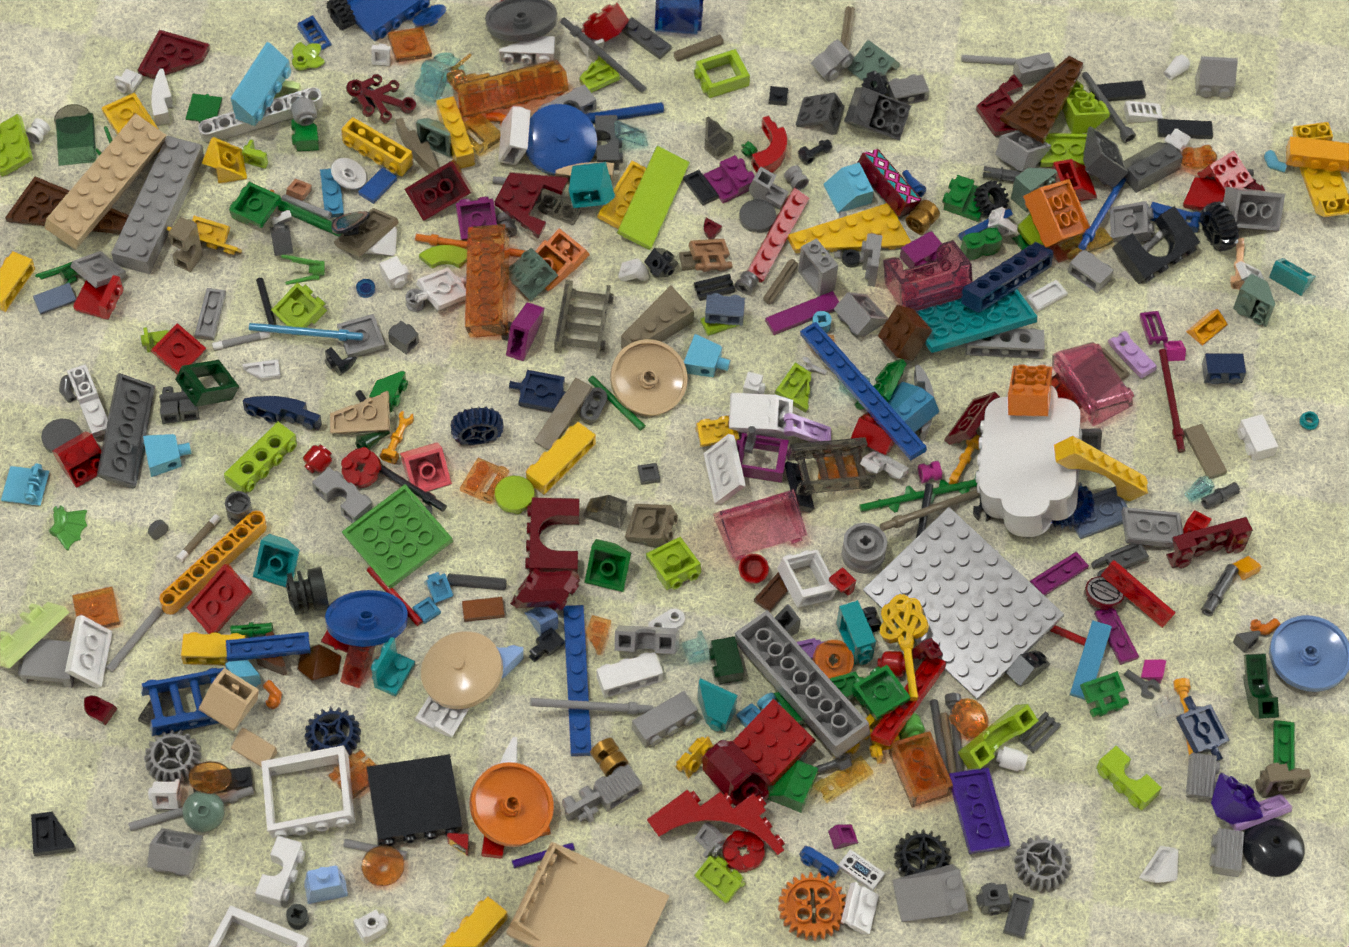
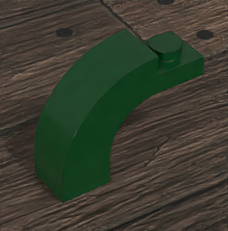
[1243,653,1279,719]

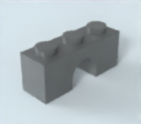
[595,115,623,170]

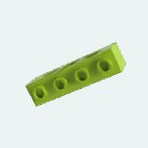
[224,421,297,493]

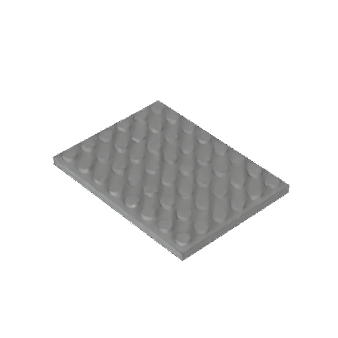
[863,507,1064,700]

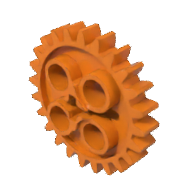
[778,872,846,941]

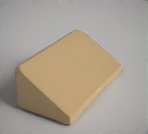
[231,727,277,767]

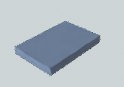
[1068,486,1127,539]

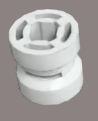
[26,118,50,144]

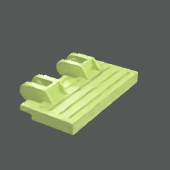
[0,602,69,669]

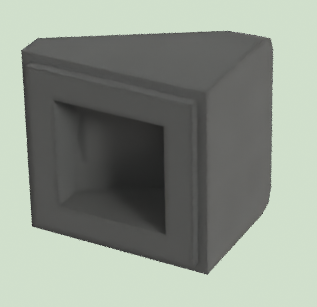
[1233,630,1261,653]

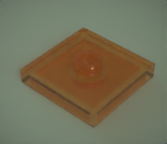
[387,27,432,63]
[72,586,120,628]

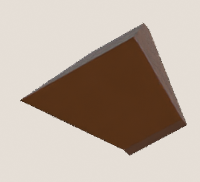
[297,644,341,681]

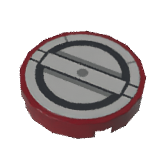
[1084,576,1124,610]

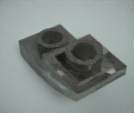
[538,195,581,226]
[138,691,180,726]

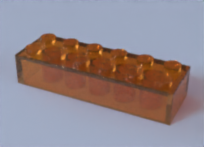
[452,59,569,118]
[465,224,510,337]

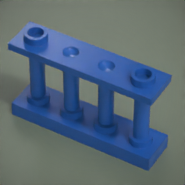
[141,668,224,737]

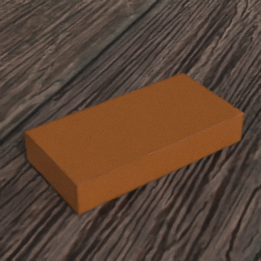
[462,597,505,622]

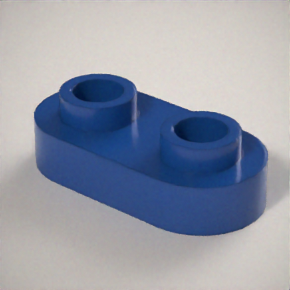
[799,846,840,877]

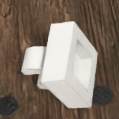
[371,44,391,66]

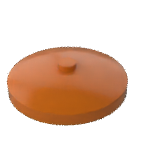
[469,762,554,847]

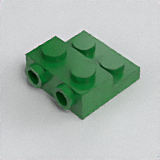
[942,174,991,222]
[229,182,282,228]
[851,665,911,720]

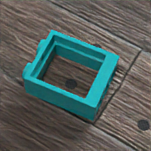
[836,600,876,665]

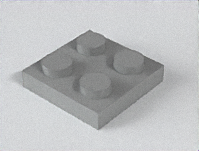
[71,251,126,288]
[337,314,385,357]

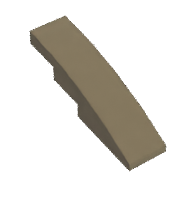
[396,117,438,174]

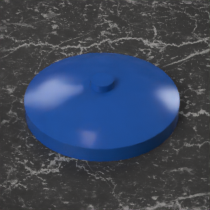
[525,104,597,176]
[325,590,408,647]

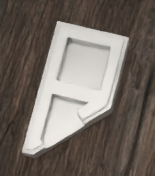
[242,359,281,381]

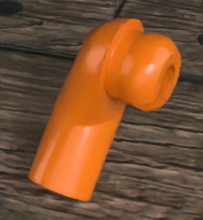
[486,112,507,126]

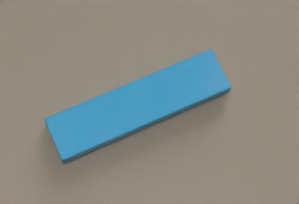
[1070,620,1112,700]

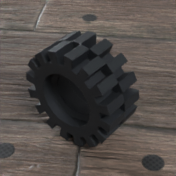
[326,0,356,31]
[973,180,1009,217]

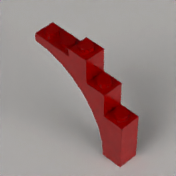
[646,789,785,855]

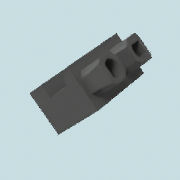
[159,386,200,424]

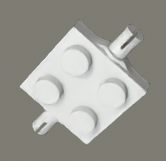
[415,267,472,311]

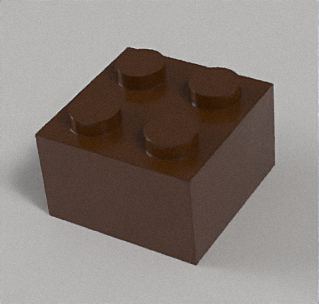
[877,305,933,361]

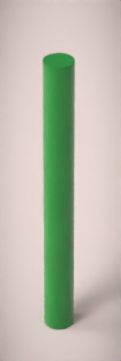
[588,375,646,431]

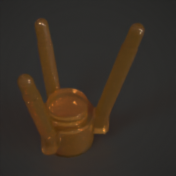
[446,53,490,86]

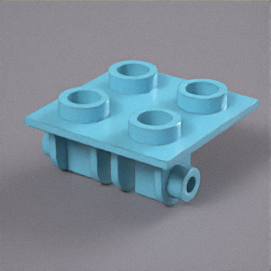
[1,463,50,506]

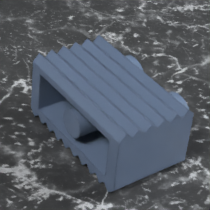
[705,293,745,326]

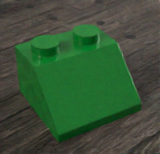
[767,760,819,813]

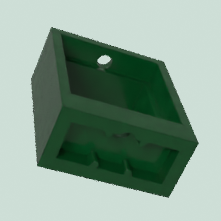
[175,359,240,407]

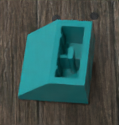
[568,162,615,208]

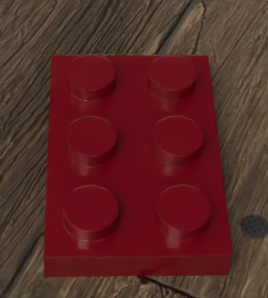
[944,391,1000,445]

